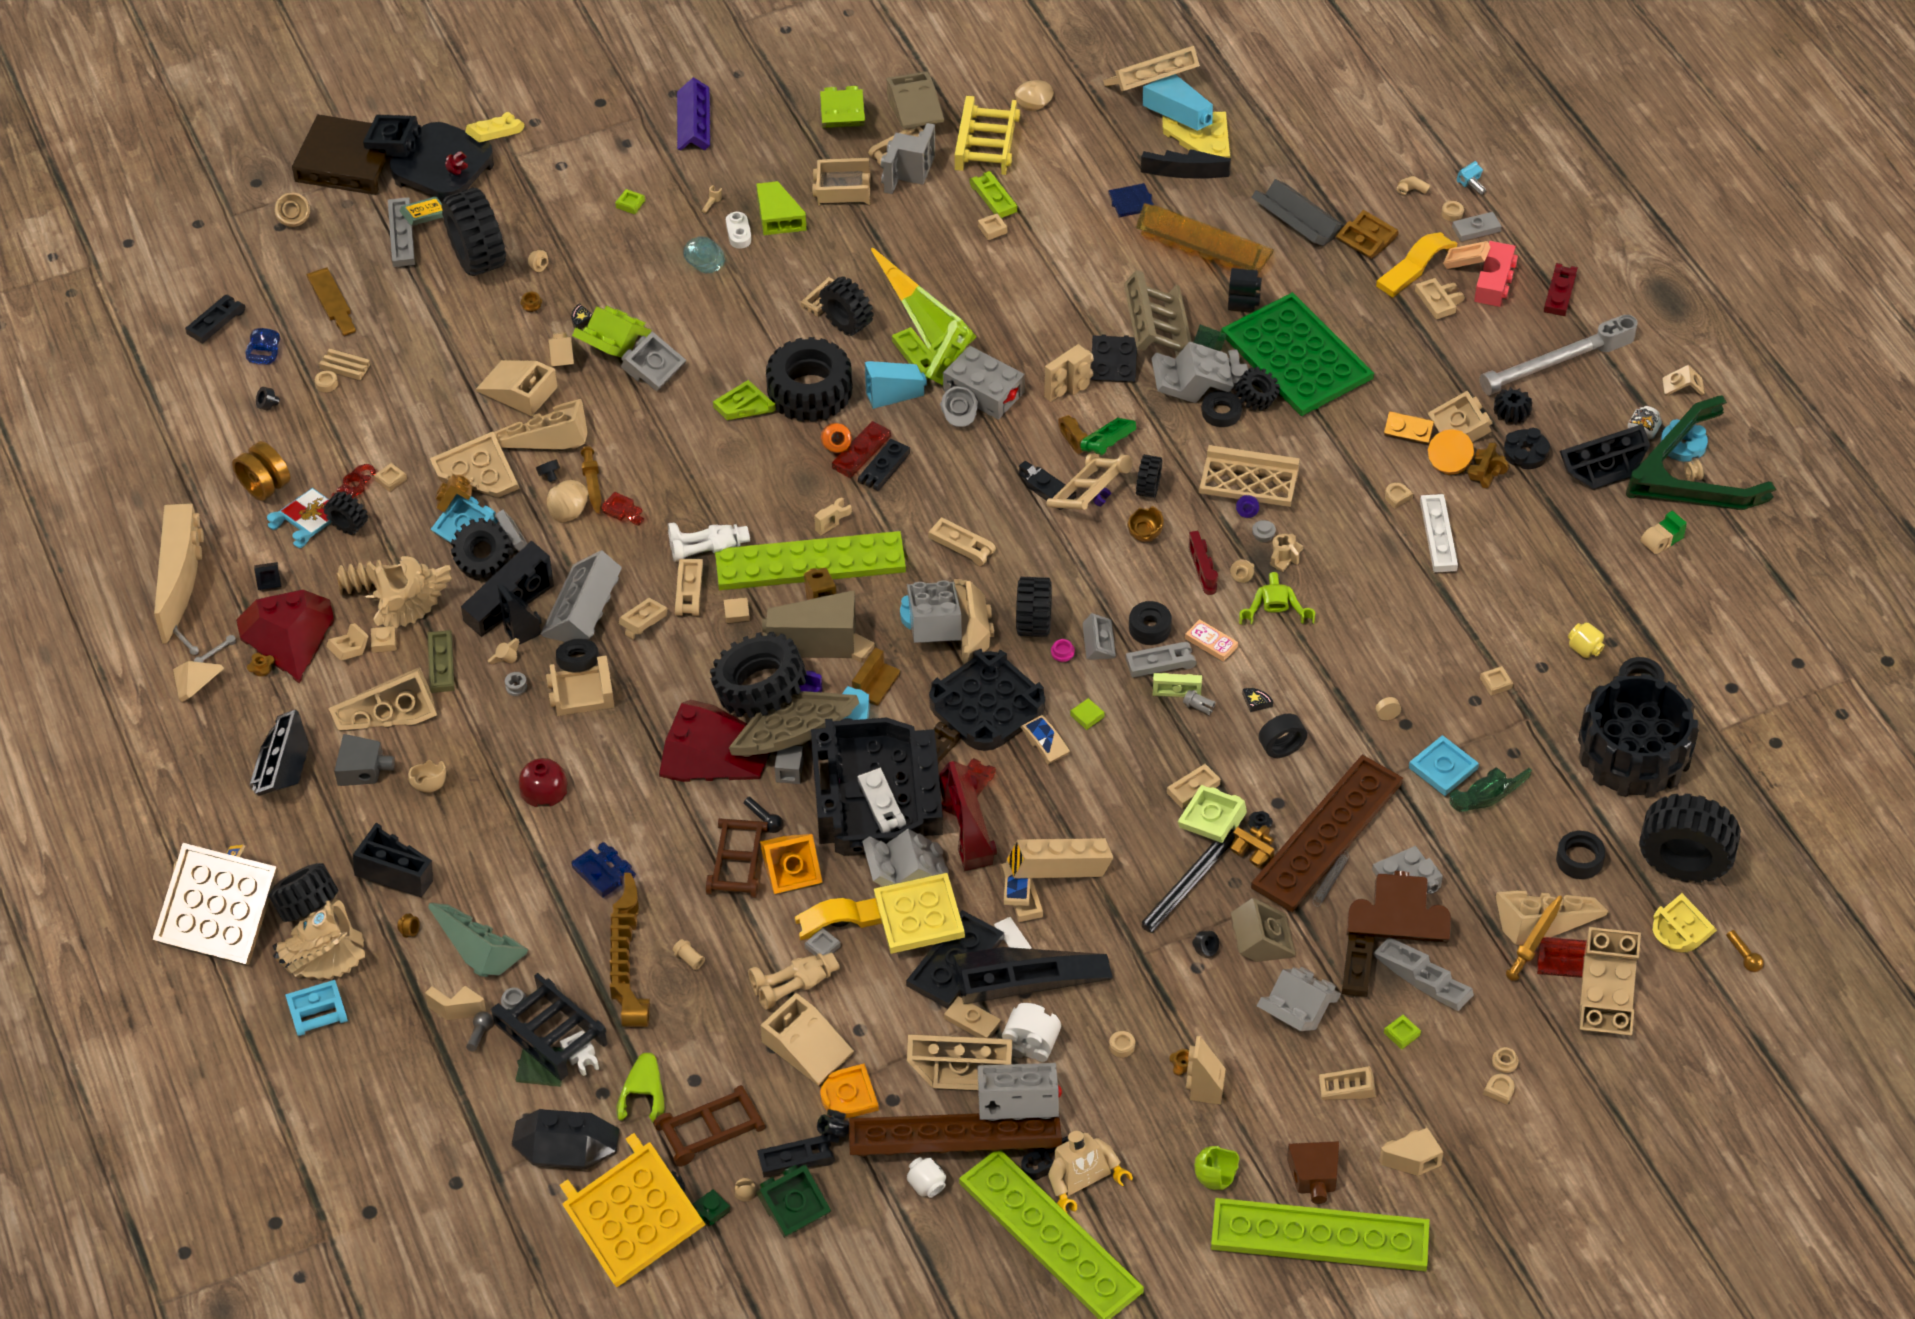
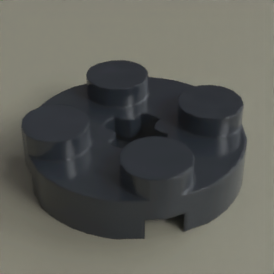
[1503,427,1550,469]

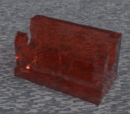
[1537,937,1587,978]

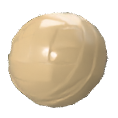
[275,193,310,227]

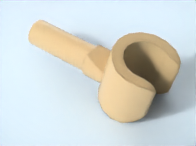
[702,185,722,214]

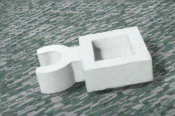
[560,1030,599,1076]

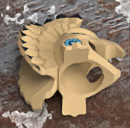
[272,898,365,981]

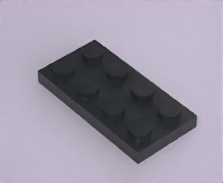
[906,910,1004,1009]

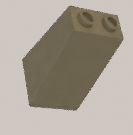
[762,591,856,658]

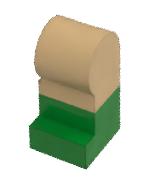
[1641,510,1687,554]

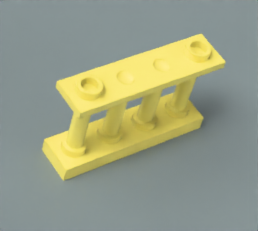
[955,96,1020,175]

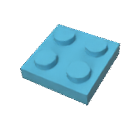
[1409,735,1479,796]

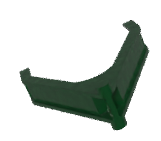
[1626,395,1776,510]

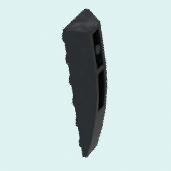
[953,947,1113,1005]

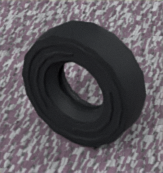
[1201,391,1242,427]
[556,639,599,672]

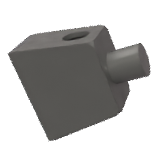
[334,734,395,786]

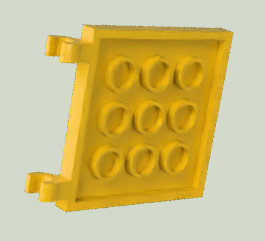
[560,1133,706,1287]

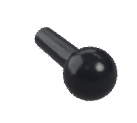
[743,796,783,833]

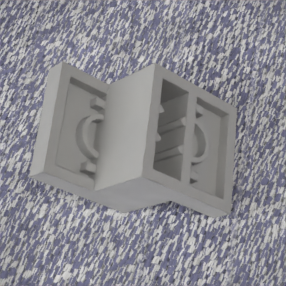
[881,123,935,194]
[1151,341,1234,403]
[862,829,951,886]
[1257,967,1341,1031]

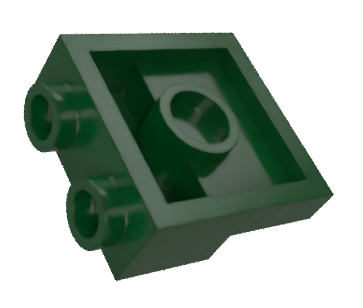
[756,1165,831,1238]

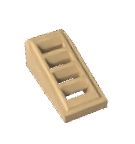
[1319,1066,1376,1100]

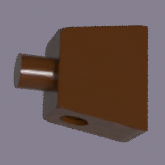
[1287,1141,1339,1204]

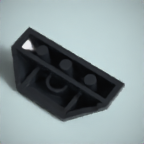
[1560,424,1650,489]
[249,709,309,796]
[512,1109,620,1169]

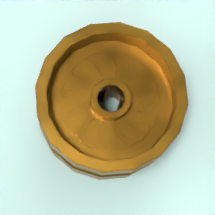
[232,441,291,501]

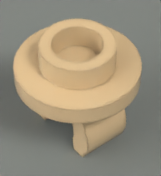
[1230,559,1254,583]

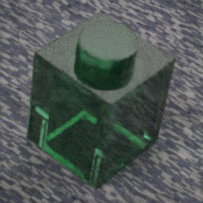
[1193,324,1227,351]

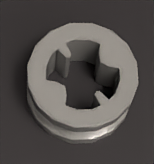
[505,672,527,696]

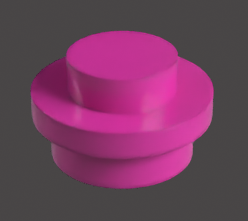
[1051,639,1075,662]

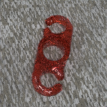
[331,464,376,499]

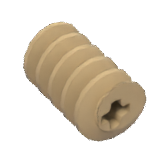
[337,559,383,596]

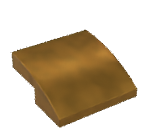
[1336,210,1399,259]

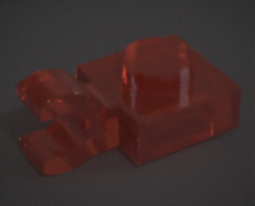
[601,492,644,526]

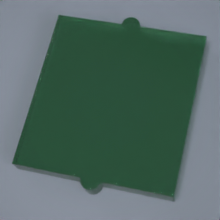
[515,1046,567,1087]

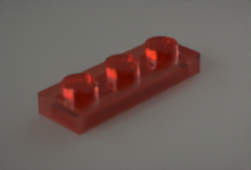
[832,421,891,478]

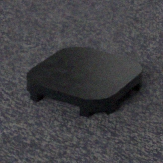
[390,122,494,203]
[929,649,1045,751]

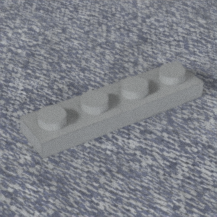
[388,197,415,267]

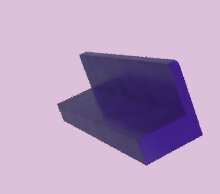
[677,77,710,151]

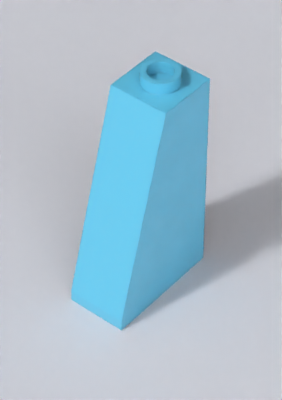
[1143,74,1213,131]

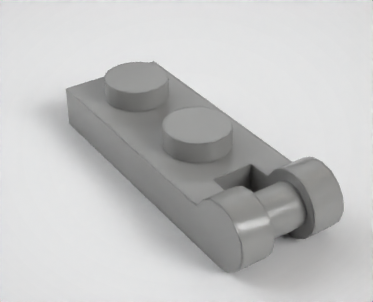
[1126,642,1197,678]

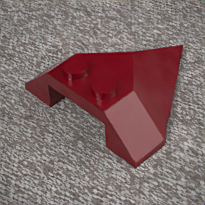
[236,590,334,684]

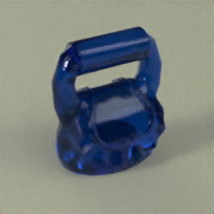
[245,328,280,365]

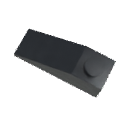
[497,584,542,645]

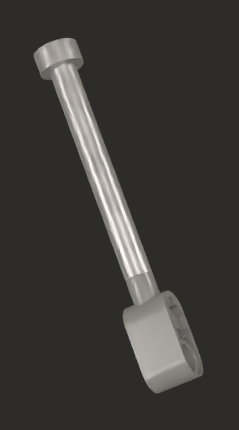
[1480,315,1638,395]

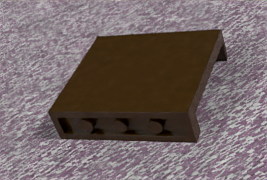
[292,114,388,195]

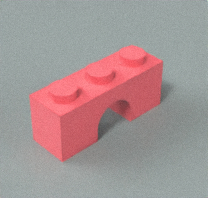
[1474,241,1518,307]

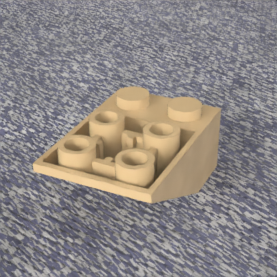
[476,360,557,416]
[760,993,854,1086]

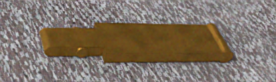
[306,267,356,336]

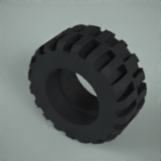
[441,187,506,276]
[766,337,853,422]
[1639,793,1741,883]

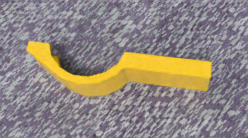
[1376,232,1457,298]
[795,898,882,940]

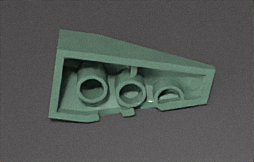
[428,903,528,977]

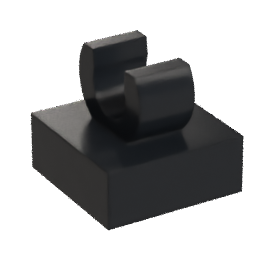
[254,562,282,590]

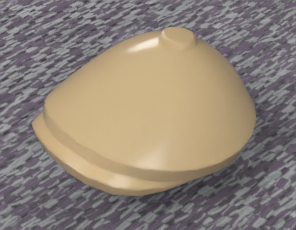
[1015,80,1054,111]

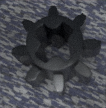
[817,1109,849,1143]

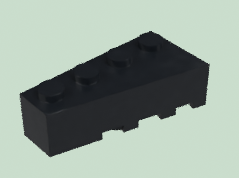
[461,540,554,637]

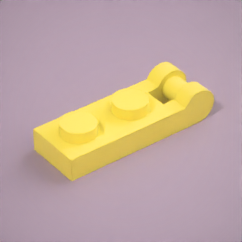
[465,112,524,143]

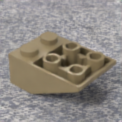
[886,71,944,129]

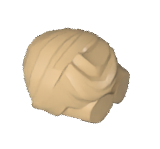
[547,480,589,523]

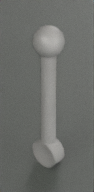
[173,625,199,655]
[194,635,236,663]

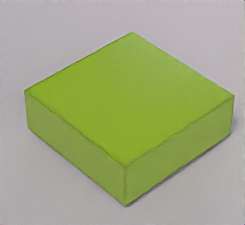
[615,189,645,215]
[1070,698,1105,730]
[1384,1015,1421,1050]

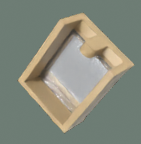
[813,158,871,206]

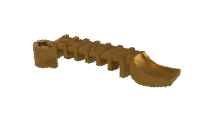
[610,873,650,1027]

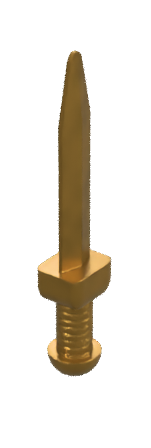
[581,446,601,513]
[1506,895,1562,981]

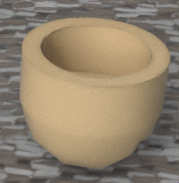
[734,1178,756,1201]

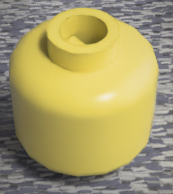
[1568,622,1605,658]

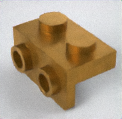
[435,474,472,513]

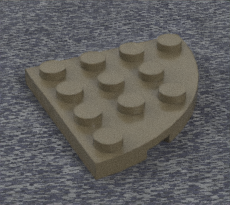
[729,691,859,757]

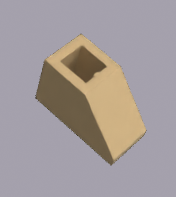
[548,332,574,366]
[1379,1128,1443,1176]

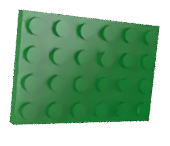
[1221,292,1374,416]

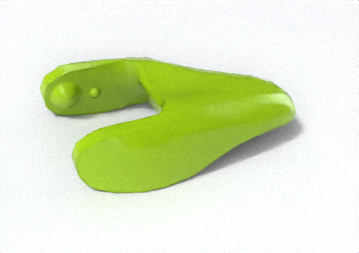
[616,1053,665,1123]

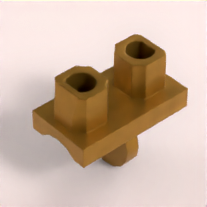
[1468,443,1509,488]
[1230,825,1275,870]

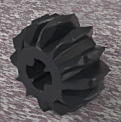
[1493,387,1533,425]

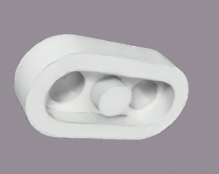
[726,212,751,248]

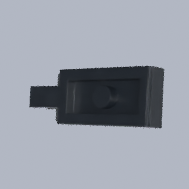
[1019,461,1076,510]

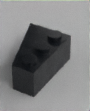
[353,822,433,898]

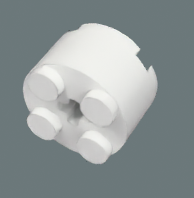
[1002,1003,1061,1062]

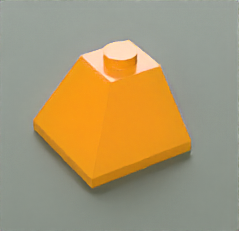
[760,834,823,894]

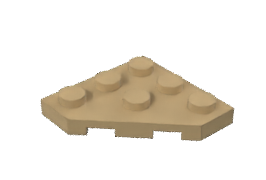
[430,431,520,498]

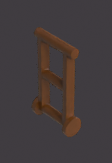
[706,818,768,898]
[653,1085,766,1167]

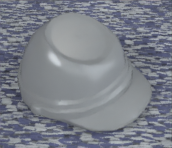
[940,386,978,427]

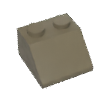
[1231,898,1296,962]

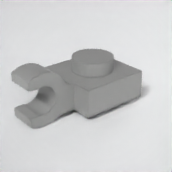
[1228,349,1248,389]

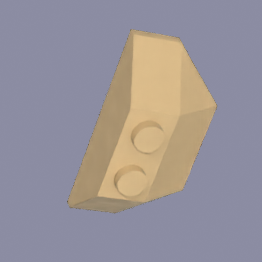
[954,579,994,665]
[907,1035,1012,1090]

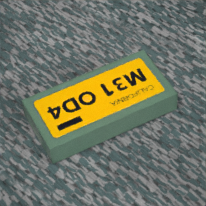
[400,197,443,226]

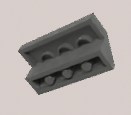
[1252,179,1345,246]

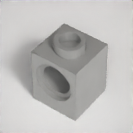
[775,745,804,784]

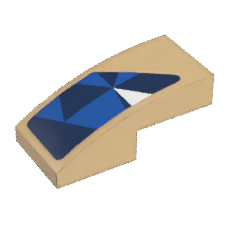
[1021,715,1070,765]
[1004,861,1031,906]

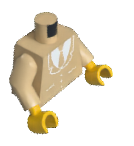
[1048,1131,1133,1213]

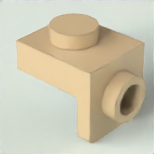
[326,623,368,660]

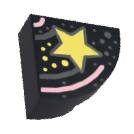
[571,303,593,329]
[1242,688,1273,712]

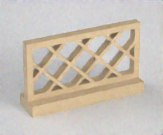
[1103,46,1200,91]
[1199,445,1300,507]

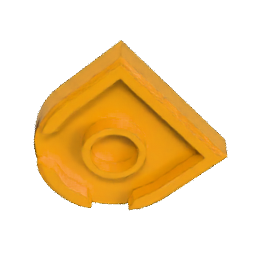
[820,1063,879,1118]

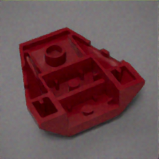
[659,700,771,782]

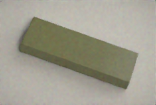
[428,630,455,693]

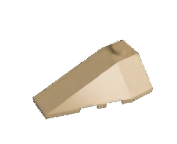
[494,399,588,449]

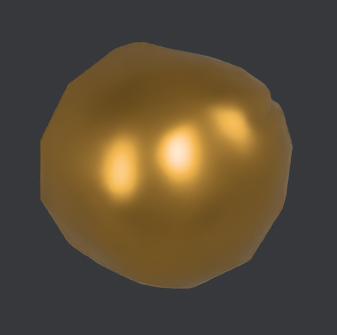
[1127,506,1164,542]

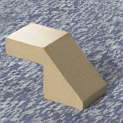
[425,986,486,1020]

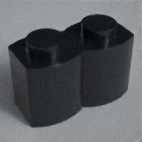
[1228,268,1262,312]

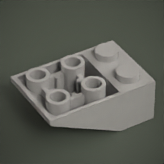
[907,580,962,643]

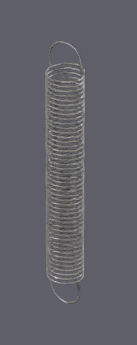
[1313,851,1349,907]

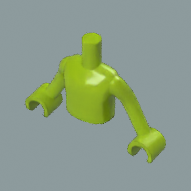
[1239,572,1315,625]

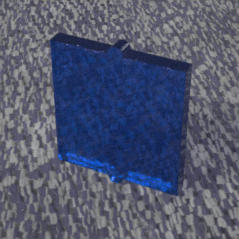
[1108,183,1155,218]

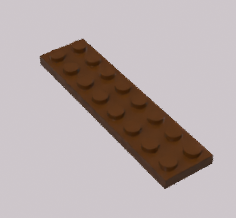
[1251,754,1403,913]
[849,1113,1062,1156]

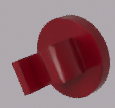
[445,152,468,175]

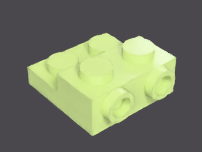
[1178,785,1247,843]

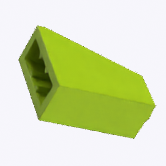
[756,181,807,236]

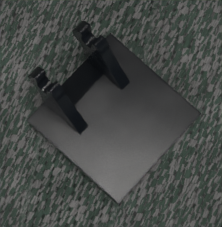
[1090,334,1137,382]

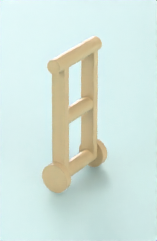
[1046,453,1132,510]

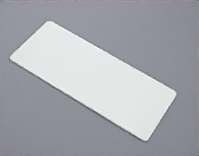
[994,917,1032,949]

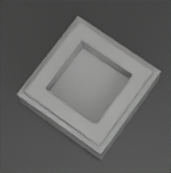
[805,928,841,957]

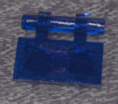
[571,842,636,898]

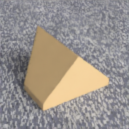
[173,661,224,702]

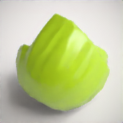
[1194,1146,1239,1190]

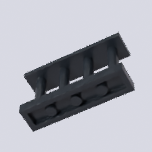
[491,973,608,1081]

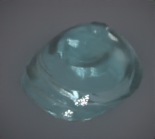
[683,236,726,273]

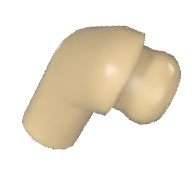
[1397,176,1430,195]

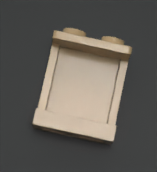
[546,655,614,716]

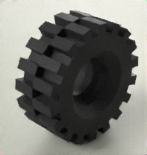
[819,276,874,336]
[451,518,513,581]

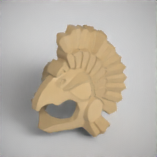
[366,556,452,628]

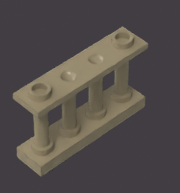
[1124,270,1192,357]

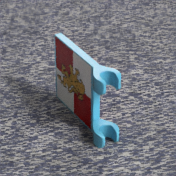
[267,488,332,548]

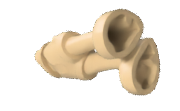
[748,952,840,1010]

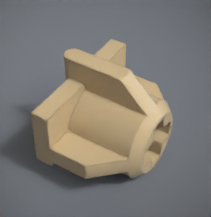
[1270,534,1303,572]

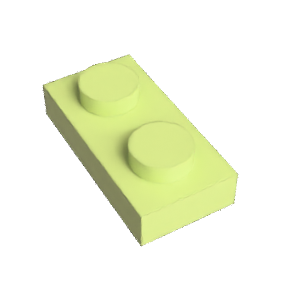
[1153,673,1202,697]

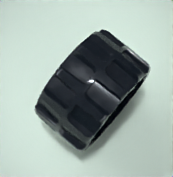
[1578,673,1699,798]

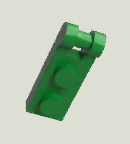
[1080,418,1137,455]

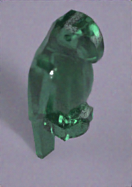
[1449,767,1532,812]

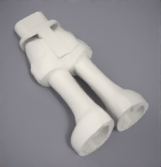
[668,523,750,562]

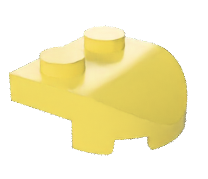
[1652,893,1717,952]

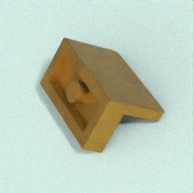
[852,648,900,706]

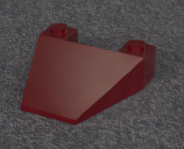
[939,761,997,871]

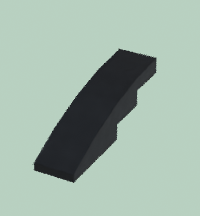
[1141,149,1231,179]

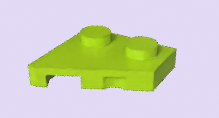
[713,380,776,420]

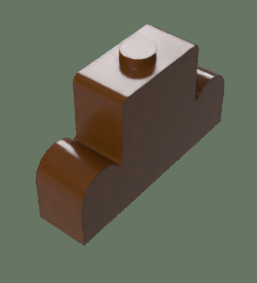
[1346,871,1451,943]

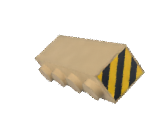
[1007,838,1113,878]

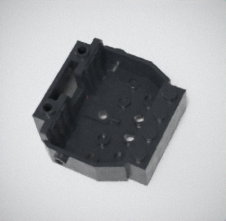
[811,717,943,856]

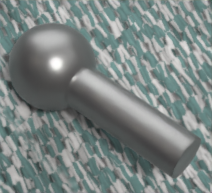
[466,1011,494,1052]

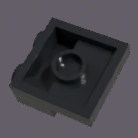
[363,115,422,157]

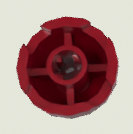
[518,758,568,807]

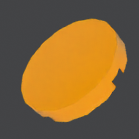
[1428,429,1474,475]

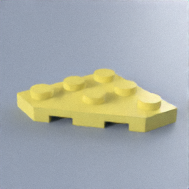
[1162,112,1230,158]

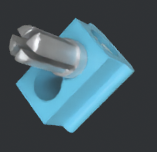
[1456,161,1486,194]

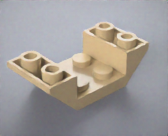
[1580,927,1641,1036]

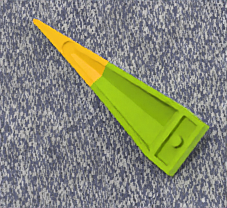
[871,248,977,357]

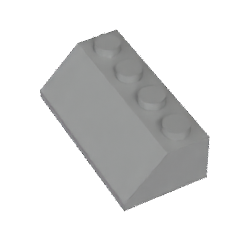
[541,550,622,642]

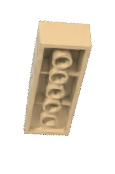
[154,504,204,644]

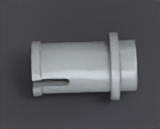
[1183,690,1216,715]

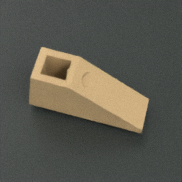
[1186,1036,1226,1105]

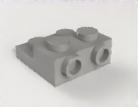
[621,332,686,391]
[1372,846,1443,894]

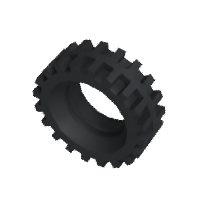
[710,632,807,718]

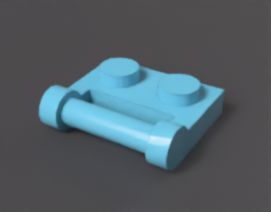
[285,980,348,1036]

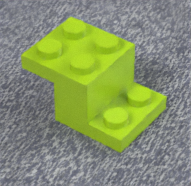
[820,86,865,128]
[572,305,652,358]

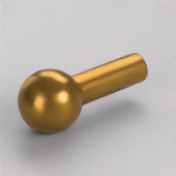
[1726,929,1764,972]

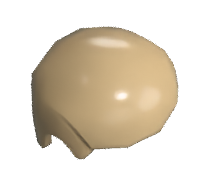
[408,760,446,793]

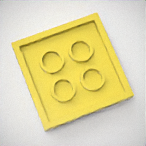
[874,873,965,954]

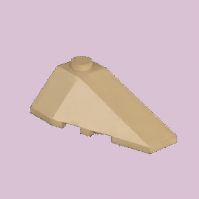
[328,667,438,730]
[1496,891,1608,945]

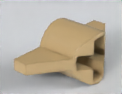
[488,638,519,664]

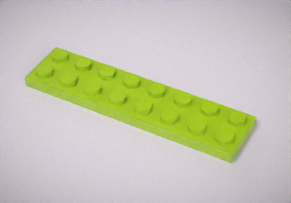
[715,531,906,591]
[959,1150,1144,1319]
[1211,1198,1430,1271]

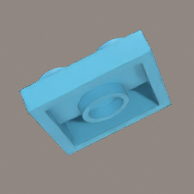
[431,494,498,544]

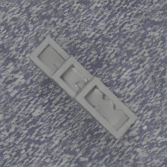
[1373,937,1474,1011]

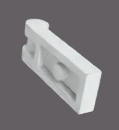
[858,768,907,833]

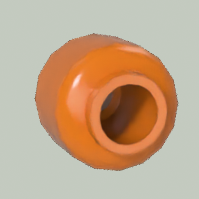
[821,423,852,453]

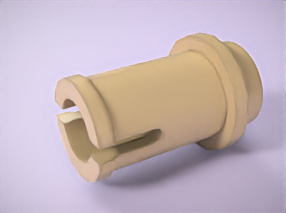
[673,939,705,970]

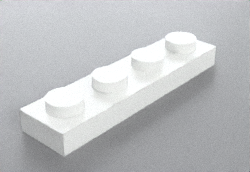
[1420,494,1458,572]

